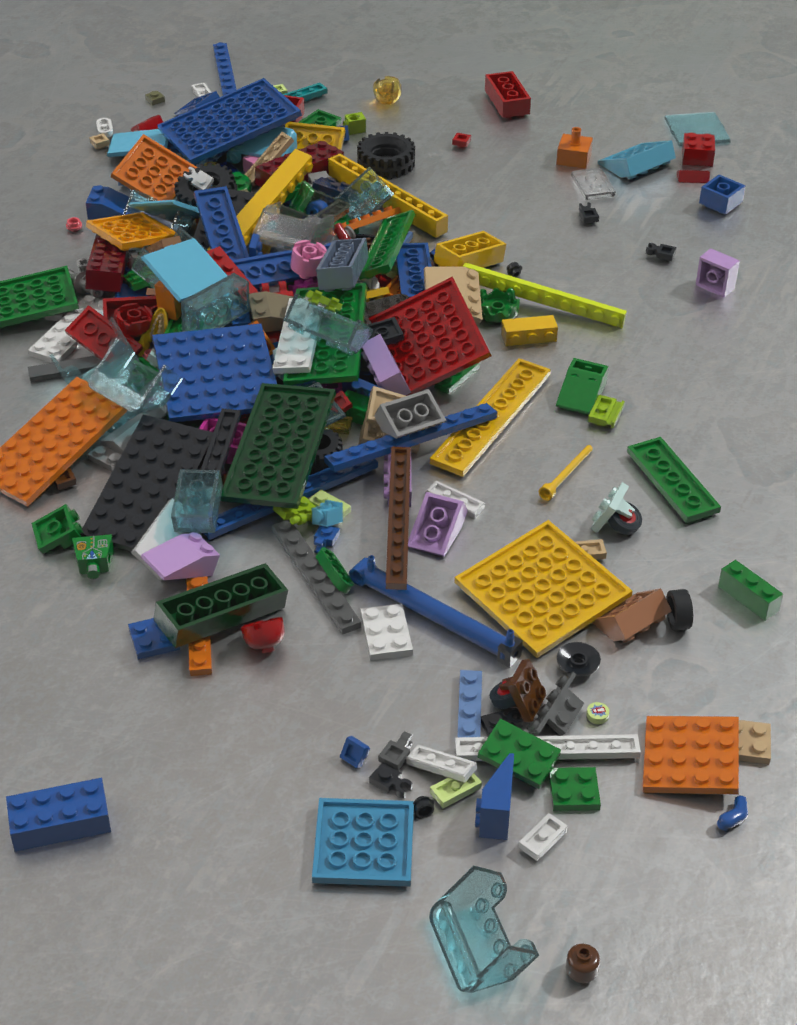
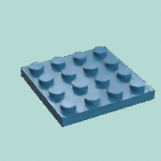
[312,798,414,887]

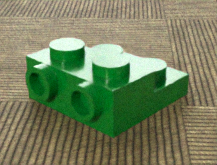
[31,504,84,554]

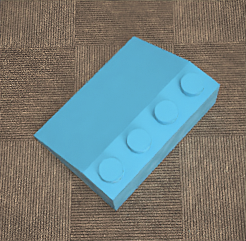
[597,140,676,179]

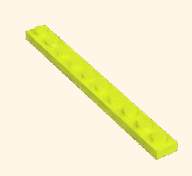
[463,262,627,328]

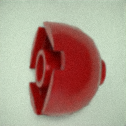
[116,303,152,337]
[241,617,285,653]

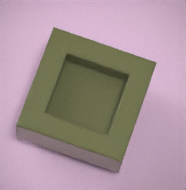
[145,91,165,106]

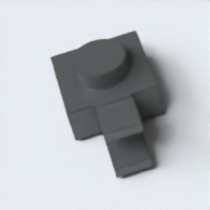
[378,731,413,771]

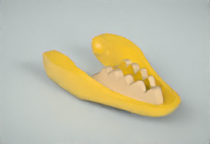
[138,308,169,357]

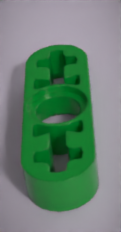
[316,547,354,593]

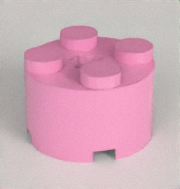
[290,240,327,279]

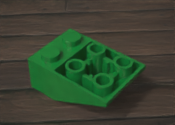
[556,358,609,414]

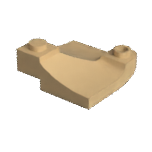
[358,386,420,454]

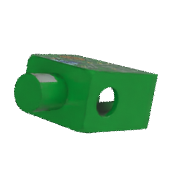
[72,534,114,579]

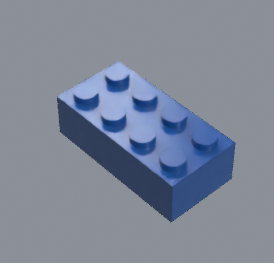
[6,778,111,852]

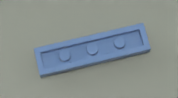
[458,670,482,738]

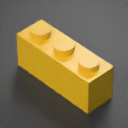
[501,315,558,346]

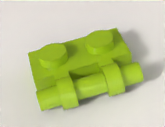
[273,496,316,525]

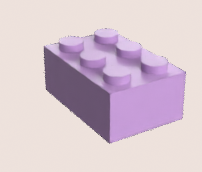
[361,334,411,395]

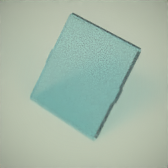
[665,112,731,147]

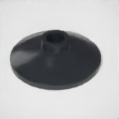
[557,642,601,676]

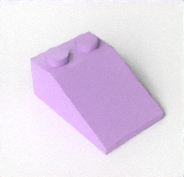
[408,492,468,557]
[141,532,220,580]

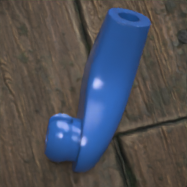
[717,795,748,831]

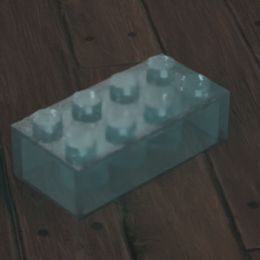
[181,273,250,332]

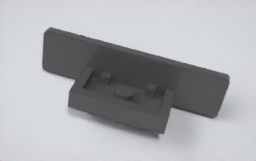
[527,672,584,736]

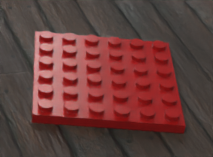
[364,276,492,396]

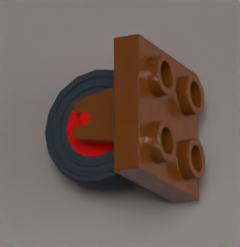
[489,659,546,723]

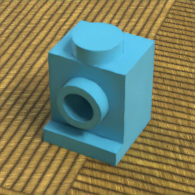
[312,500,343,527]

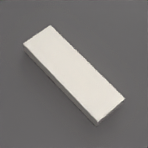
[425,480,485,519]
[406,745,477,783]

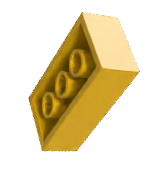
[433,231,506,268]

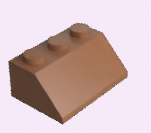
[592,588,672,642]

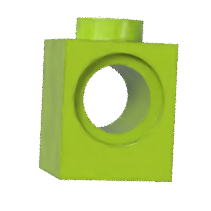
[343,112,366,135]

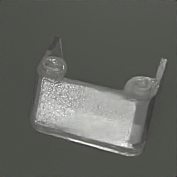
[253,201,334,251]

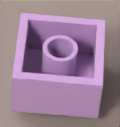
[696,248,740,298]

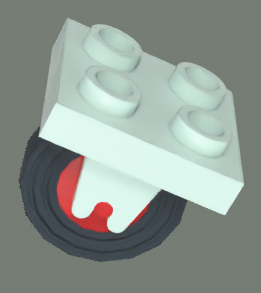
[590,482,642,535]

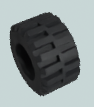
[309,428,343,475]

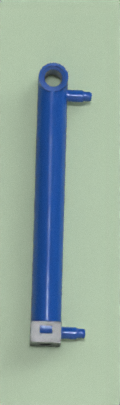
[349,555,523,668]

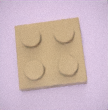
[739,720,771,765]

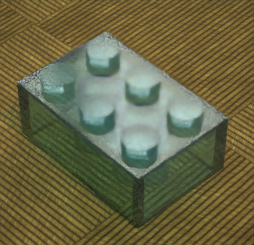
[334,167,394,221]
[171,469,223,533]

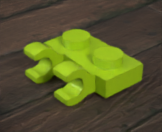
[305,290,343,314]

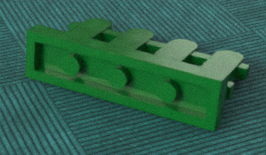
[279,181,315,229]

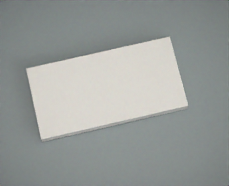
[131,498,190,581]

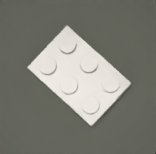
[360,604,413,661]

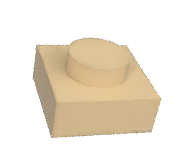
[89,133,110,149]

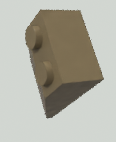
[248,291,295,332]

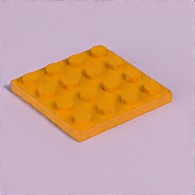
[86,212,179,251]

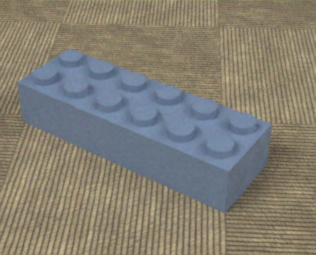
[316,238,369,292]

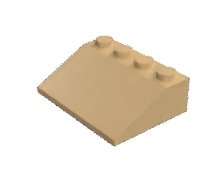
[424,267,483,326]

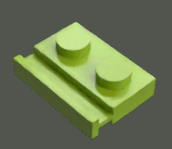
[588,395,625,428]

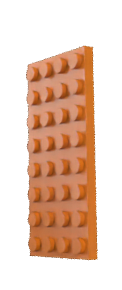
[0,377,132,507]

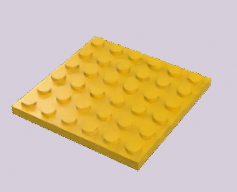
[454,520,632,658]

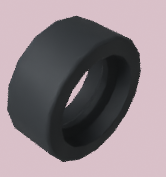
[666,589,694,631]

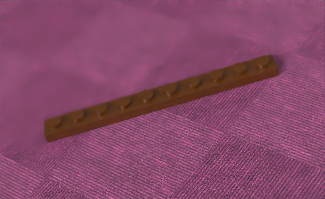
[386,447,411,590]

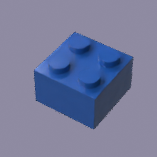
[699,175,746,215]

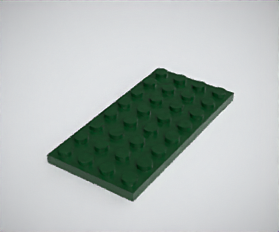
[220,383,336,509]

